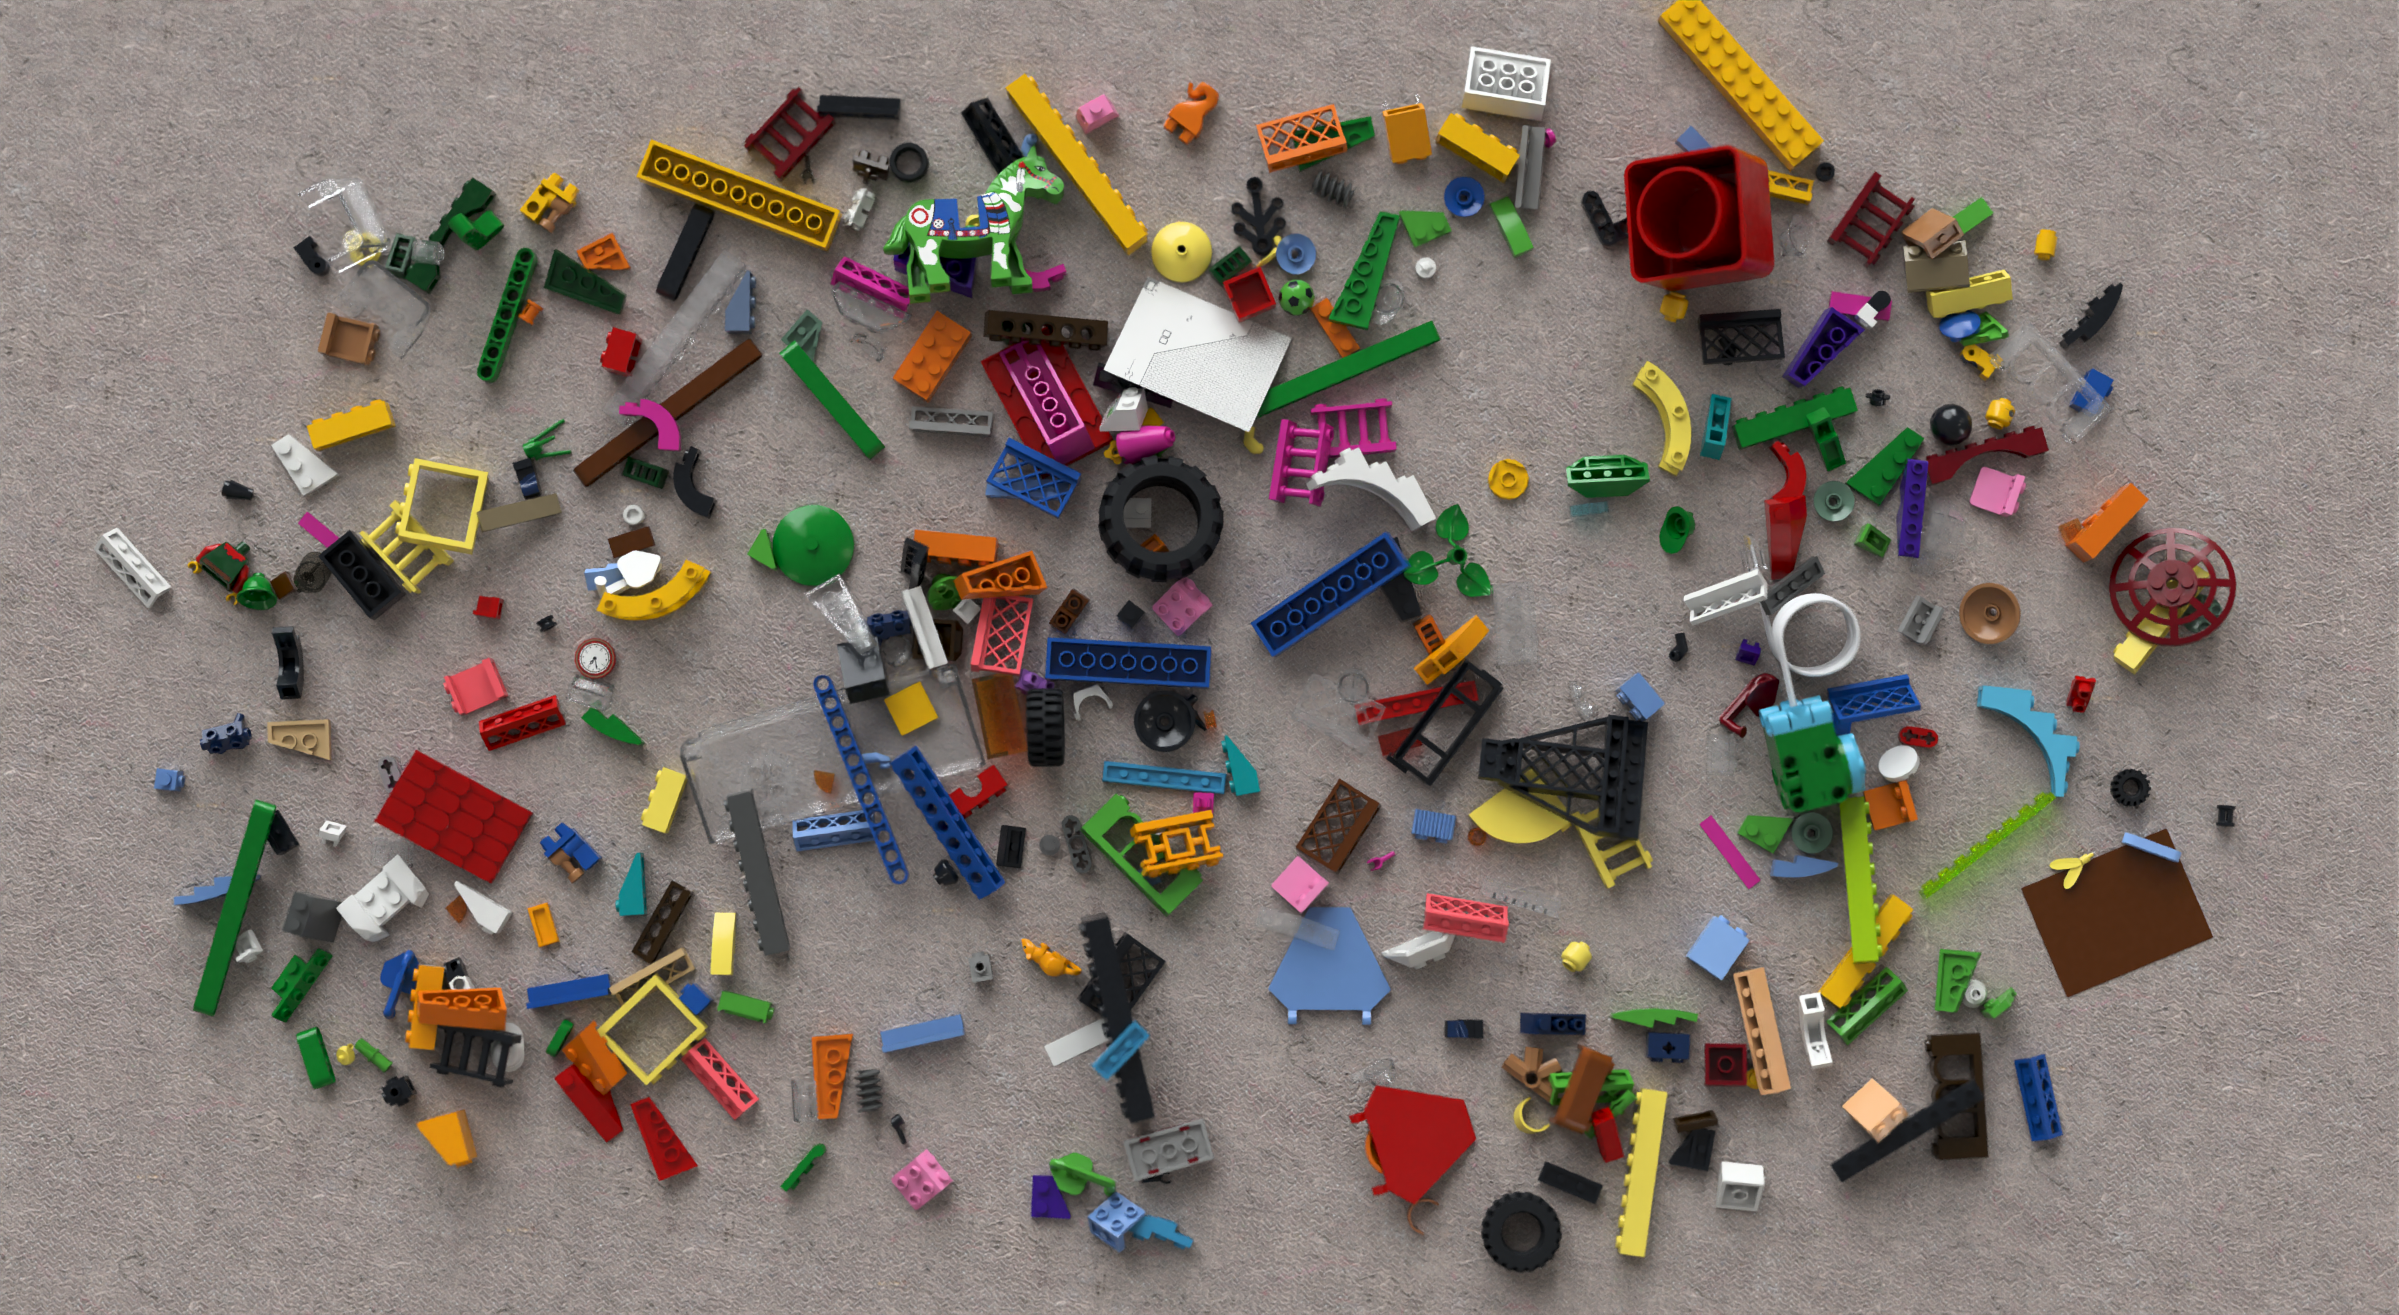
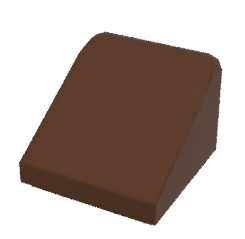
[270,571,298,600]

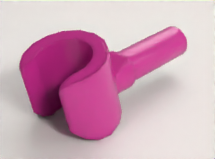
[1367,851,1395,871]

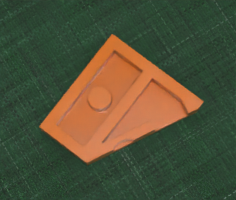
[577,233,631,270]

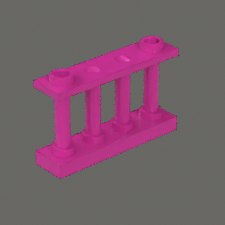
[1310,398,1397,459]
[1269,419,1334,507]

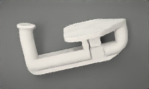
[594,551,662,598]

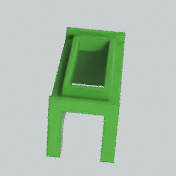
[717,990,774,1023]

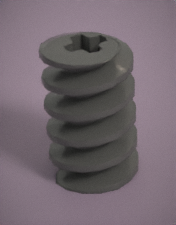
[1312,169,1357,208]
[854,1069,883,1113]

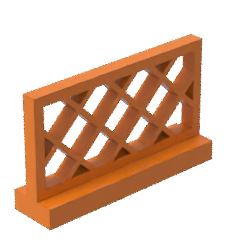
[1256,104,1347,173]

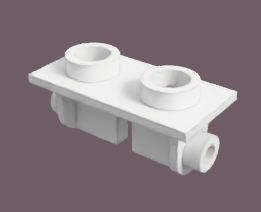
[844,188,875,231]

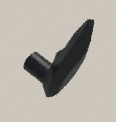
[1187,694,1207,731]

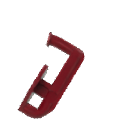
[1719,673,1780,738]

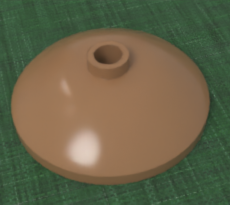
[1959,583,2021,644]

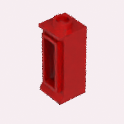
[1591,1107,1624,1163]

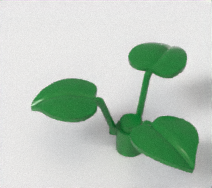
[1403,504,1491,597]

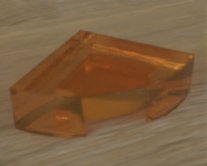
[814,770,835,794]
[445,895,467,923]

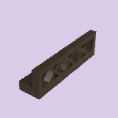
[632,880,694,964]

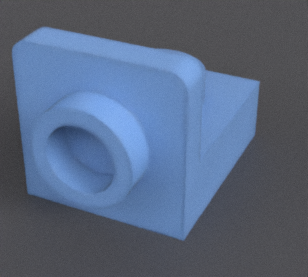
[154,768,185,792]

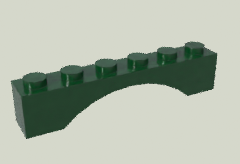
[405,177,496,295]

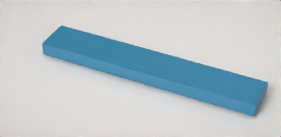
[1102,761,1226,794]

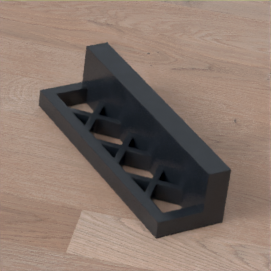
[817,95,901,120]
[961,97,1024,174]
[1093,363,1174,408]
[900,537,929,590]

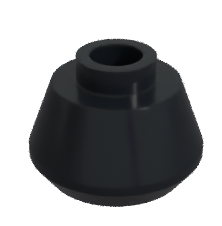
[933,859,959,886]

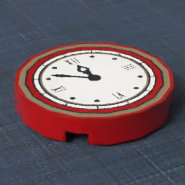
[575,638,616,679]

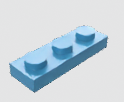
[1091,1021,1150,1081]

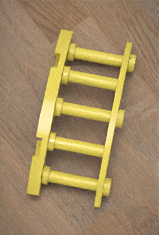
[1632,361,1691,476]

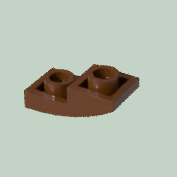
[608,526,655,558]
[1049,588,1090,634]

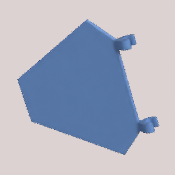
[1268,907,1391,1025]

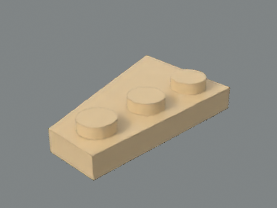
[267,719,332,760]

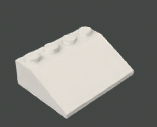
[1461,47,1551,121]

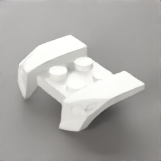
[336,854,429,942]

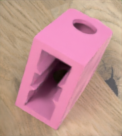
[1076,94,1119,134]

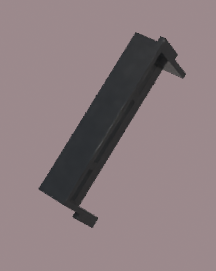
[1386,658,1504,786]

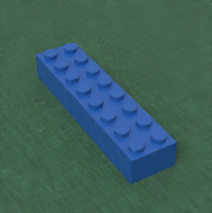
[1251,532,1412,657]
[1045,637,1211,689]

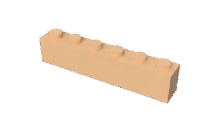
[1733,967,1791,1095]

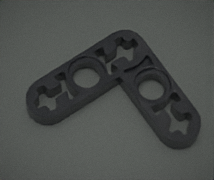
[1581,191,1628,247]

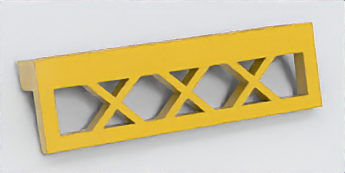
[1768,170,1814,205]

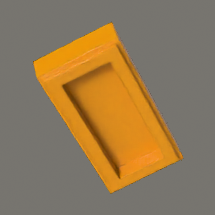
[528,902,560,948]

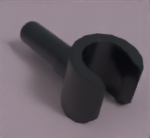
[891,1114,907,1144]
[1142,1172,1171,1184]

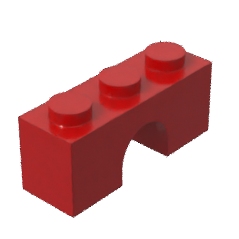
[949,765,1008,819]

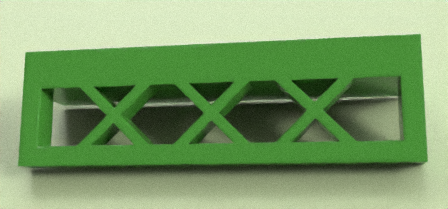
[1826,967,1908,1045]
[1549,1069,1634,1106]

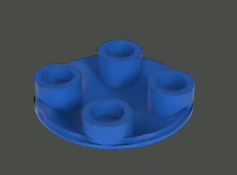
[1939,310,1980,342]

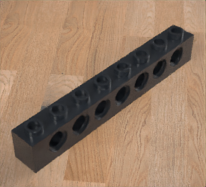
[1831,1078,1985,1183]

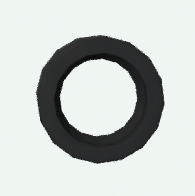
[889,142,929,183]

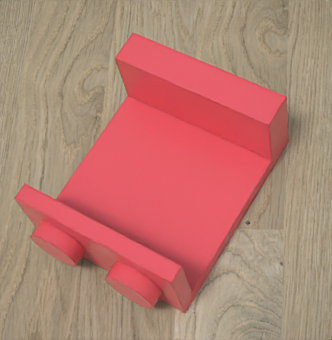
[443,658,509,715]

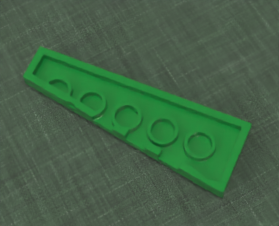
[1329,211,1400,331]

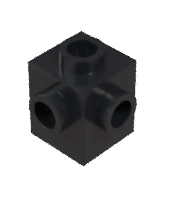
[382,1075,417,1107]

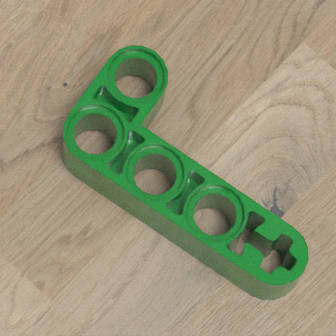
[448,210,504,251]

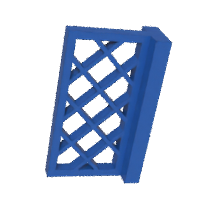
[986,437,1082,519]
[1827,674,1921,725]

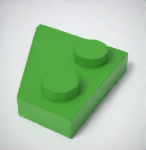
[1959,311,2009,346]
[1737,815,1793,854]

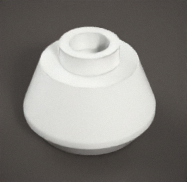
[1962,980,1987,1008]

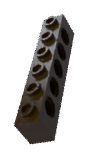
[983,310,1108,351]

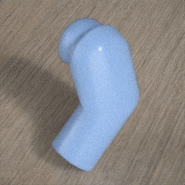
[1021,133,1037,157]
[862,752,891,769]

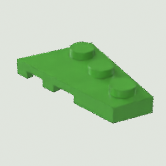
[1935,949,1982,1012]

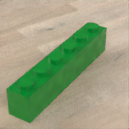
[1731,386,1858,450]

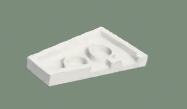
[271,434,339,497]

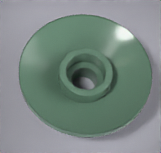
[1813,481,1855,522]
[1791,812,1833,853]

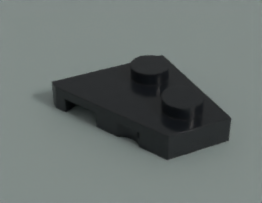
[1668,1128,1716,1171]

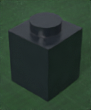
[1116,600,1145,630]

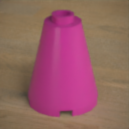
[1116,425,1175,465]

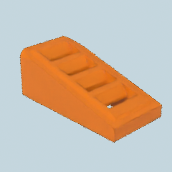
[1413,614,1445,655]

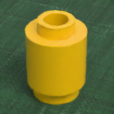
[2034,229,2057,261]

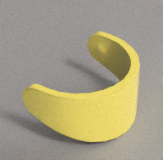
[1514,1096,1550,1134]

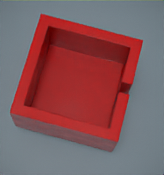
[1223,267,1276,323]
[600,327,643,379]

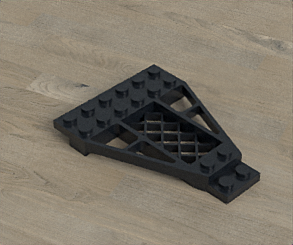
[1478,715,1648,841]

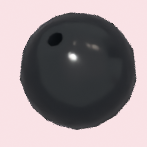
[1930,404,1972,446]

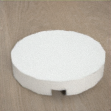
[1879,745,1920,782]

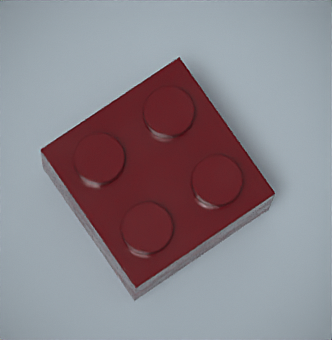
[1704,1043,1747,1087]

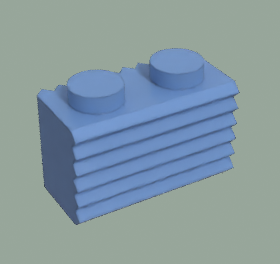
[1411,809,1456,844]

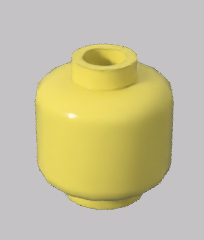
[1561,941,1592,972]

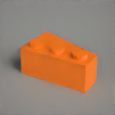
[562,1020,627,1095]

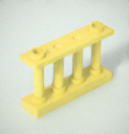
[359,500,454,594]
[1571,808,1653,889]

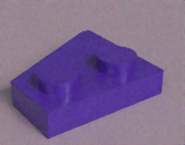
[1031,1175,1071,1219]

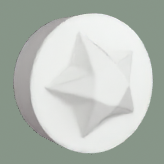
[1415,258,1436,279]

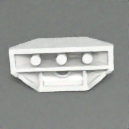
[1381,931,1455,970]

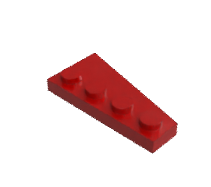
[630,1097,698,1181]

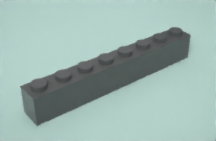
[724,789,790,956]

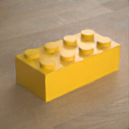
[1435,113,1520,183]

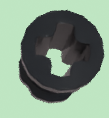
[2216,805,2236,827]

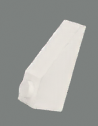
[454,881,512,935]

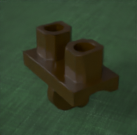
[852,149,889,184]

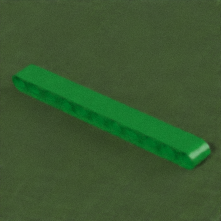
[1255,321,1441,419]
[193,799,277,1017]

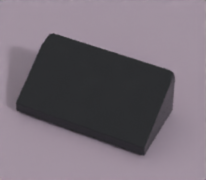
[996,825,1026,868]

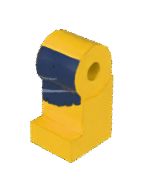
[1960,344,2000,381]

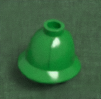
[236,572,277,610]

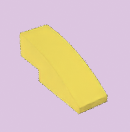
[710,913,736,975]

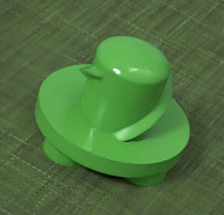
[927,573,963,610]

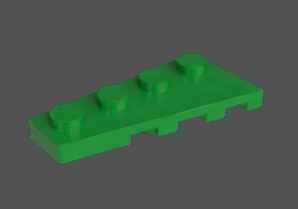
[1293,116,1375,172]
[1844,427,1924,506]

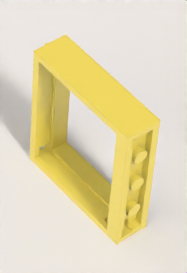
[395,458,489,555]
[597,974,708,1086]

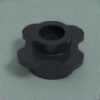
[1866,389,1890,406]

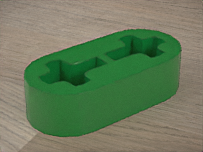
[545,1019,574,1058]

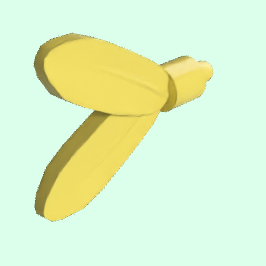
[2049,853,2094,889]

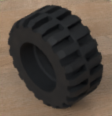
[1026,688,1065,767]
[1481,1191,1562,1273]

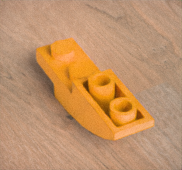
[1414,615,1489,685]

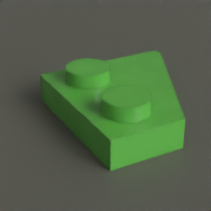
[1399,210,1452,248]
[1980,987,2017,1019]

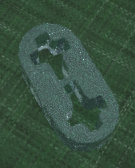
[1570,501,1609,517]

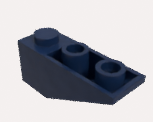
[1520,1013,1586,1035]

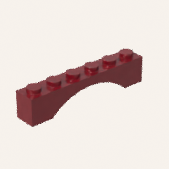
[1925,425,2049,486]

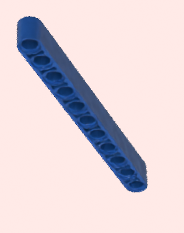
[813,675,909,884]

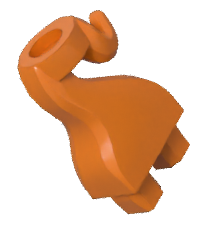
[1164,82,1219,145]

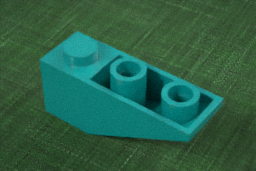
[1221,735,1260,797]

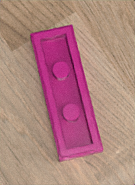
[1829,291,1892,321]

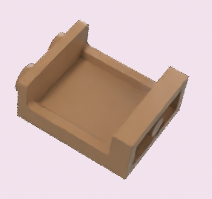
[1900,208,1964,259]
[317,312,380,365]

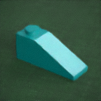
[1700,394,1732,460]
[616,853,647,916]

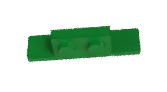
[271,948,333,1023]

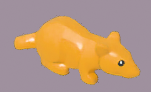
[1021,939,1082,977]

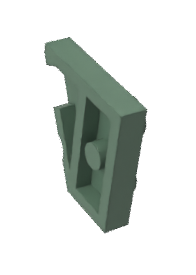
[781,309,823,361]

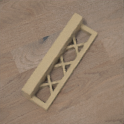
[609,947,696,1006]

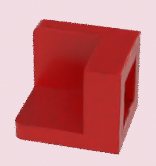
[472,596,504,620]

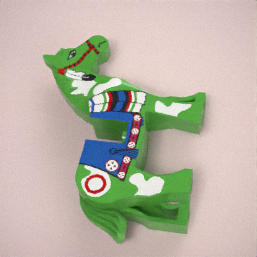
[883,146,1064,304]

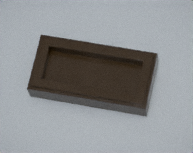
[1673,1110,1718,1133]

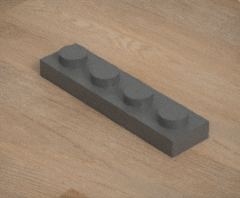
[1760,556,1825,615]

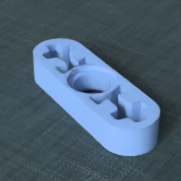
[2122,832,2181,863]

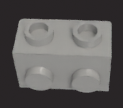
[1898,595,1945,645]

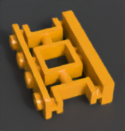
[1130,810,1224,878]

